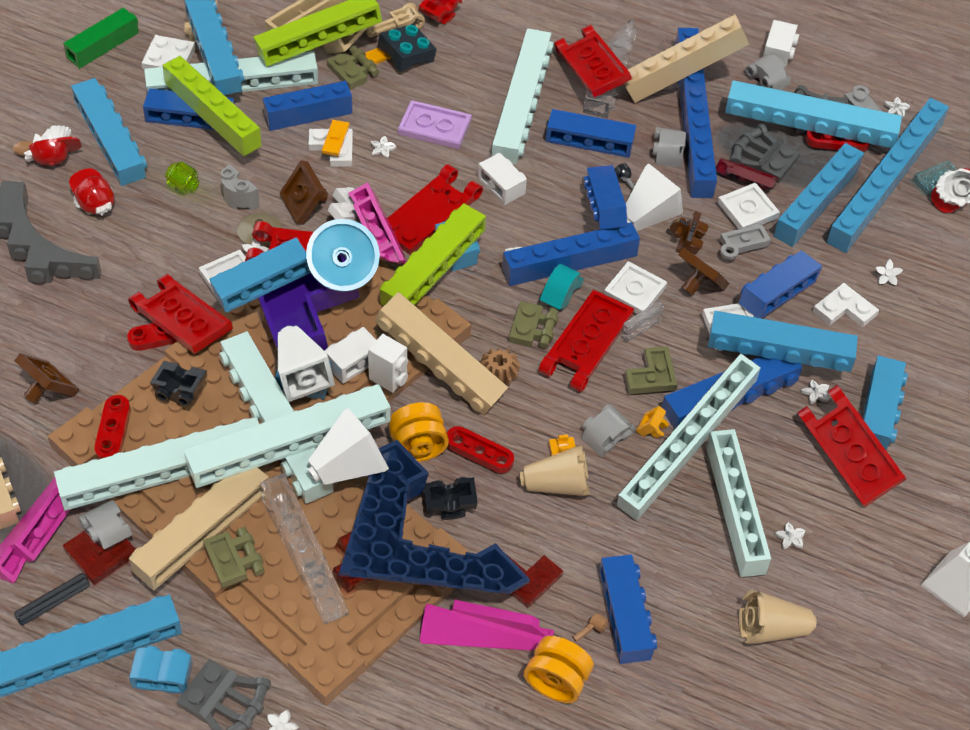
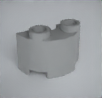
[744,54,791,90]
[653,127,686,168]
[221,164,260,210]
[581,404,637,458]
[78,500,133,549]

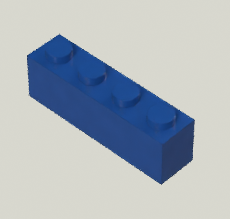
[263,81,353,131]
[143,88,235,130]
[546,109,636,158]
[583,165,627,229]
[739,250,822,319]
[599,554,657,664]

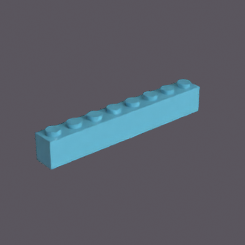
[725,80,902,148]

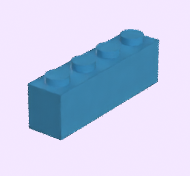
[209,237,311,313]
[862,355,908,450]

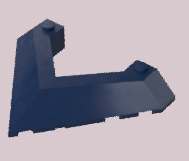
[339,440,530,594]

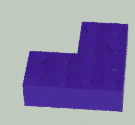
[257,255,360,352]

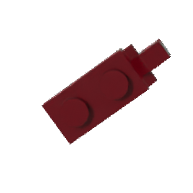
[716,158,778,190]

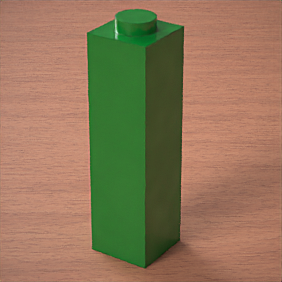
[63,8,139,69]

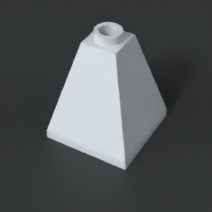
[626,163,683,231]
[278,326,335,402]
[308,408,389,485]
[921,542,970,618]

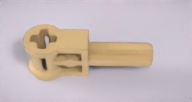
[365,3,425,38]

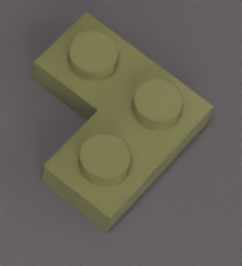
[625,346,677,394]

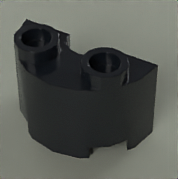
[150,361,207,407]
[424,477,478,520]

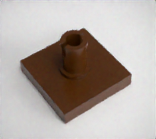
[280,160,328,225]
[678,247,730,295]
[14,353,79,403]

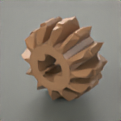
[480,346,520,386]

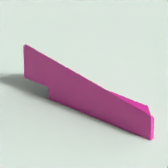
[348,182,407,266]
[0,478,70,583]
[420,600,554,651]

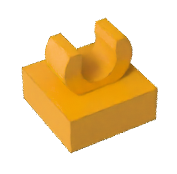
[636,406,669,439]
[549,434,576,456]

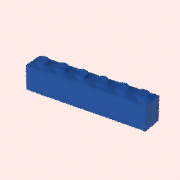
[502,222,640,286]
[662,357,802,429]

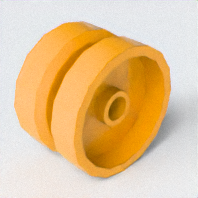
[388,402,449,462]
[524,636,594,703]

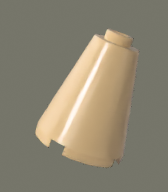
[520,446,590,496]
[739,590,817,644]

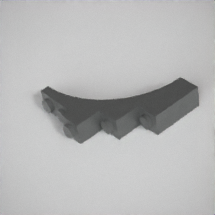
[0,181,101,283]

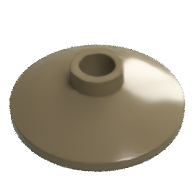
[237,213,283,247]

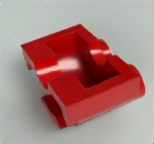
[418,0,463,24]

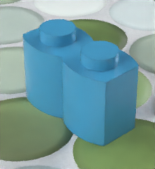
[129,646,193,694]

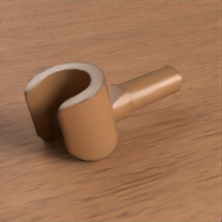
[573,614,608,642]

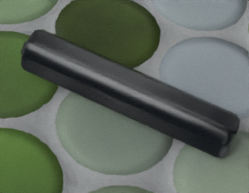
[14,573,90,625]

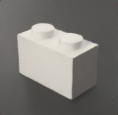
[763,20,799,67]
[478,152,527,205]
[325,327,377,384]
[368,334,408,393]

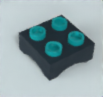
[377,24,437,71]

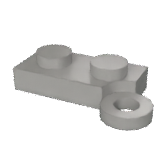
[844,85,883,112]
[719,224,771,260]

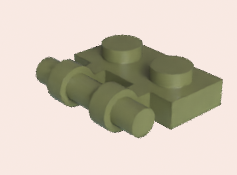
[327,46,379,90]
[509,301,559,349]
[203,527,265,588]

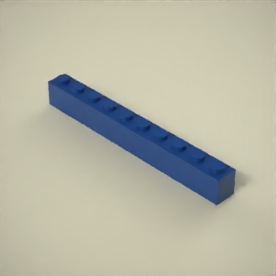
[675,28,717,198]

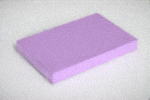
[398,100,472,149]

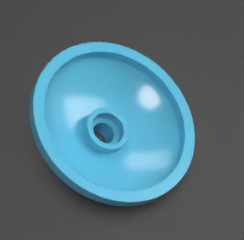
[306,219,380,292]

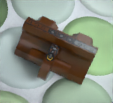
[670,211,709,254]

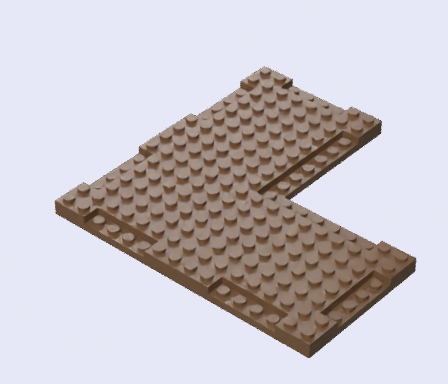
[48,259,471,706]

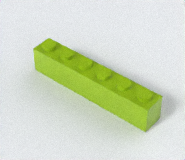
[253,0,382,67]
[162,55,261,156]
[380,203,486,306]

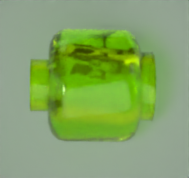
[165,161,200,194]

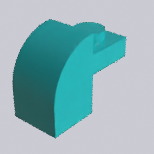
[540,264,584,310]

